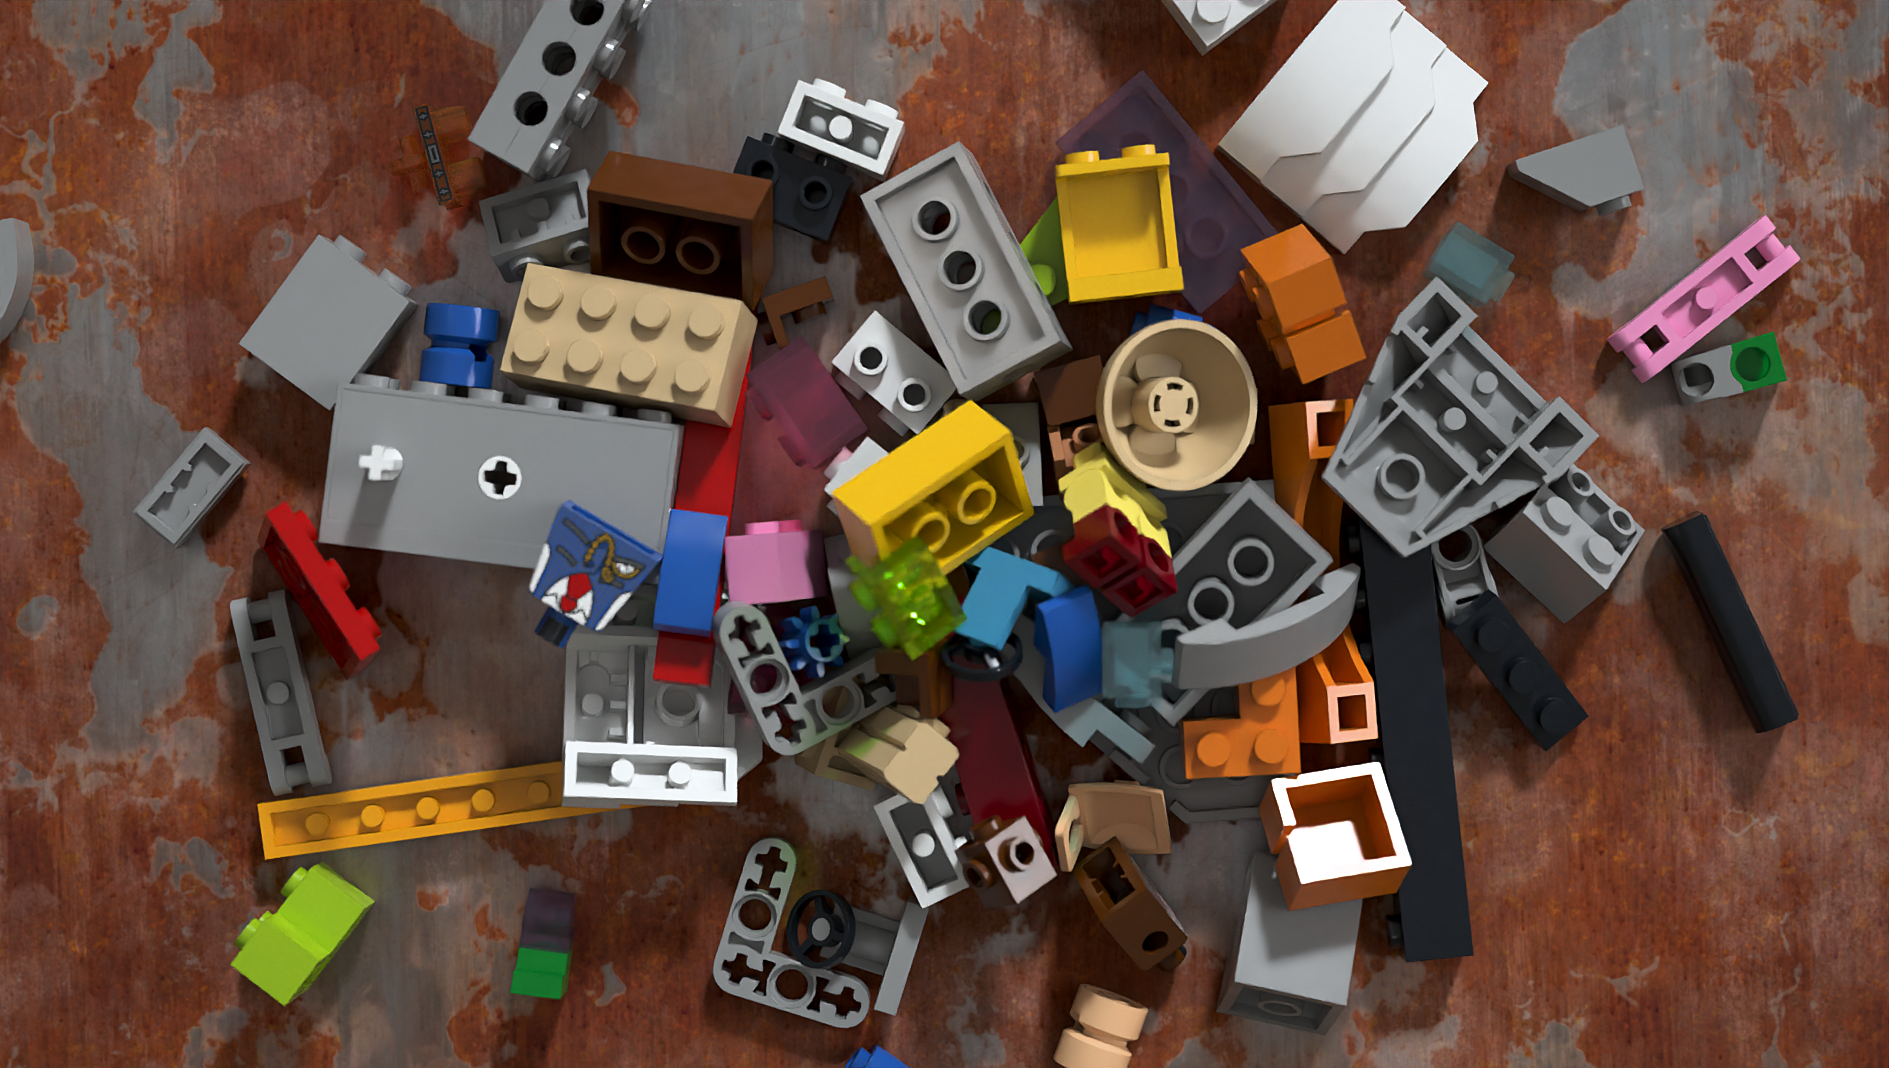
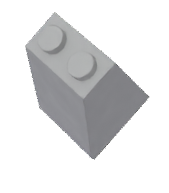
[1216,851,1363,1035]

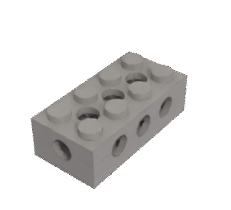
[468,0,653,182]
[860,141,1073,403]

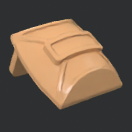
[1055,780,1172,872]

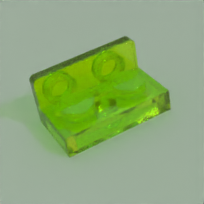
[844,535,967,661]

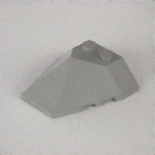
[1321,276,1599,558]

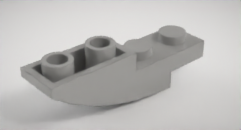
[1002,602,1156,764]

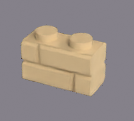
[838,703,959,804]

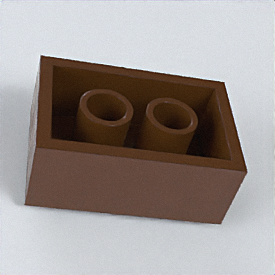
[587,150,773,311]

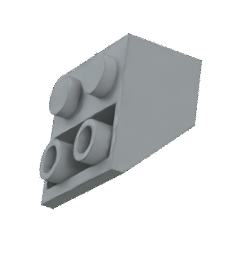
[1483,464,1645,624]

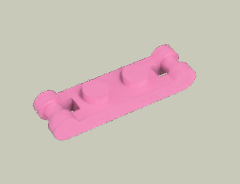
[1606,215,1800,384]

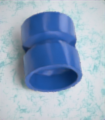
[419,303,500,389]

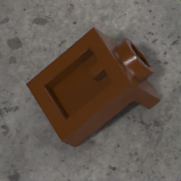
[756,276,835,354]

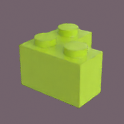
[230,861,375,1006]

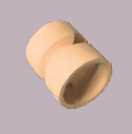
[1053,984,1148,1068]

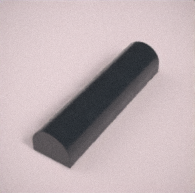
[1661,511,1799,733]

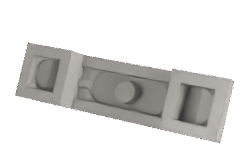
[1171,563,1361,689]

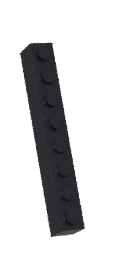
[1344,512,1474,963]

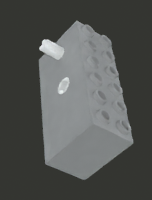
[318,373,685,585]

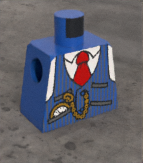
[528,500,663,648]

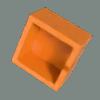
[1238,224,1366,384]
[1258,762,1412,911]

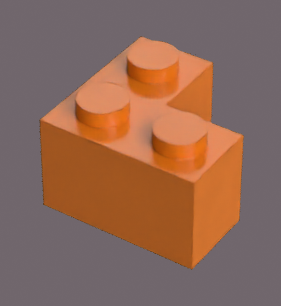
[1179,667,1301,779]

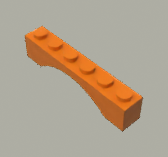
[1268,399,1378,744]

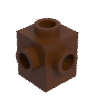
[954,815,1057,910]

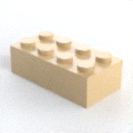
[500,263,758,428]

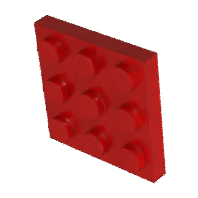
[257,501,382,681]

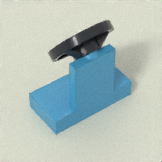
[942,546,1077,683]

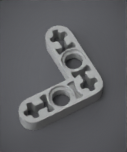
[712,601,896,755]
[713,835,871,1028]

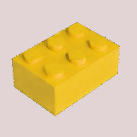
[831,400,1035,607]

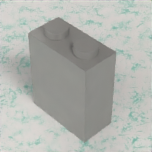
[239,234,419,411]

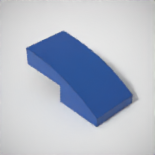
[653,509,728,637]
[1033,584,1104,713]

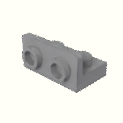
[479,168,591,283]

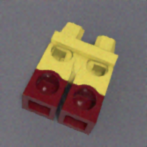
[1059,442,1178,619]

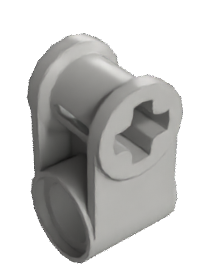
[1430,524,1499,630]

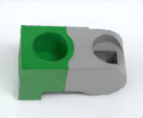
[1670,331,1787,406]

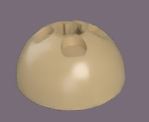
[1096,319,1257,491]

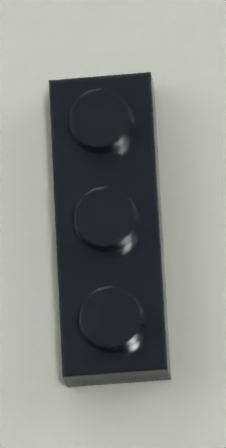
[1445,589,1589,751]

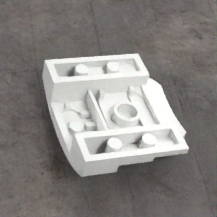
[1216,0,1488,255]
[562,584,763,809]

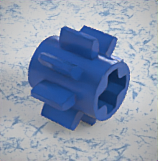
[778,606,850,679]

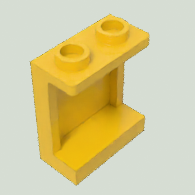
[1054,145,1184,305]

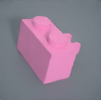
[724,519,828,604]

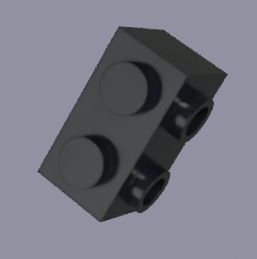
[733,132,854,245]

